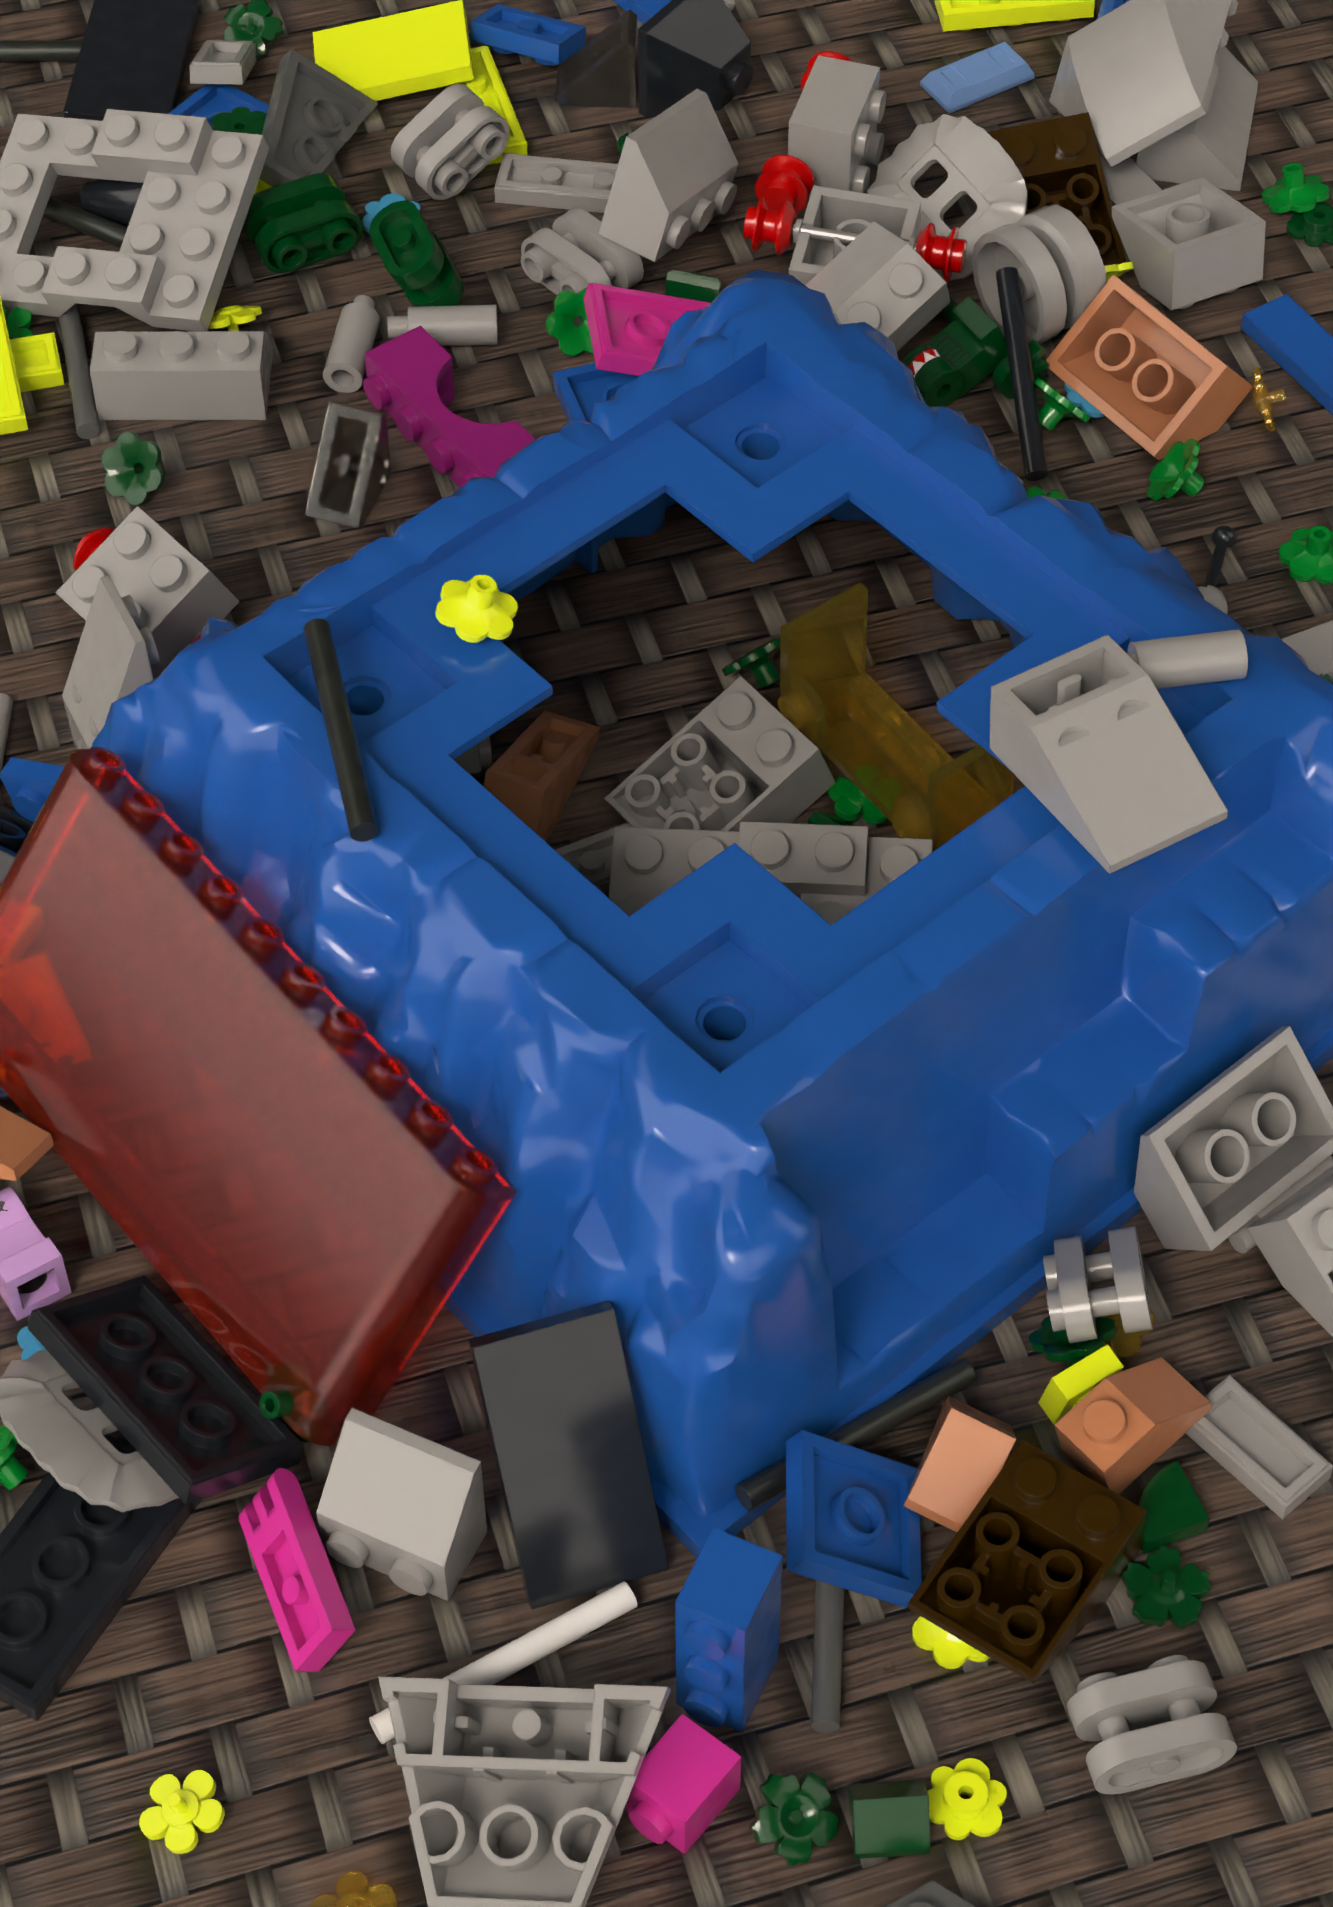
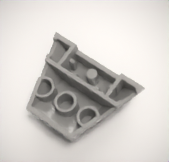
[1049,0,1238,167]
[378,1677,671,1907]

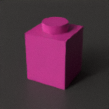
[626,1714,741,1854]

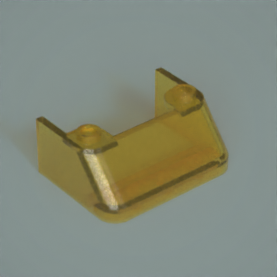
[778,582,1014,852]

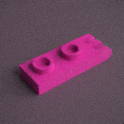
[238,1468,356,1672]

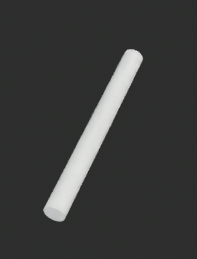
[369,1581,638,1744]

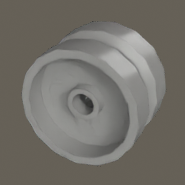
[972,205,1107,344]

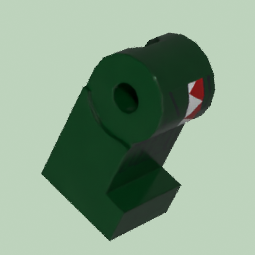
[902,296,1007,407]

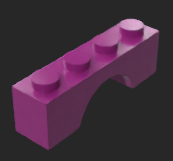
[363,325,535,488]

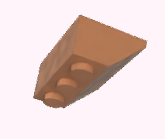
[1046,274,1254,460]

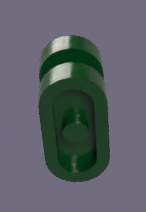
[242,173,363,273]
[369,201,464,307]

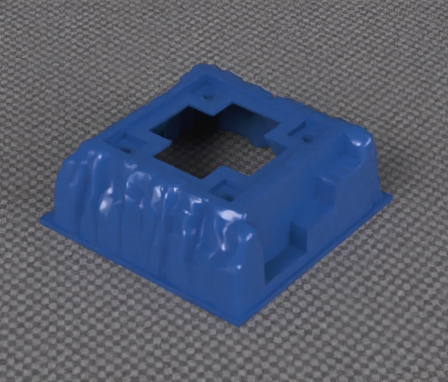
[32,270,1333,1558]

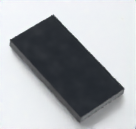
[63,0,201,121]
[28,1276,304,1505]
[468,1301,669,1609]
[0,1434,202,1721]

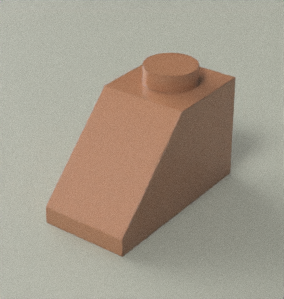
[1055,1357,1212,1495]

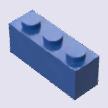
[675,1527,783,1732]

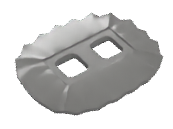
[867,114,1028,281]
[0,1350,179,1513]

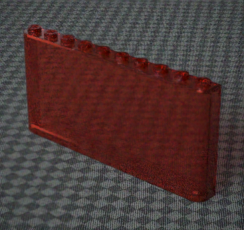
[0,747,516,1446]

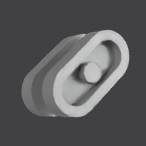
[391,84,509,200]
[521,208,644,295]
[1043,1226,1153,1343]
[1067,1655,1237,1795]

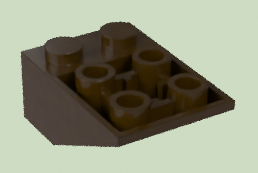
[987,112,1126,266]
[908,1440,1147,1684]

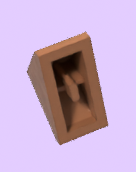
[903,1395,1016,1532]

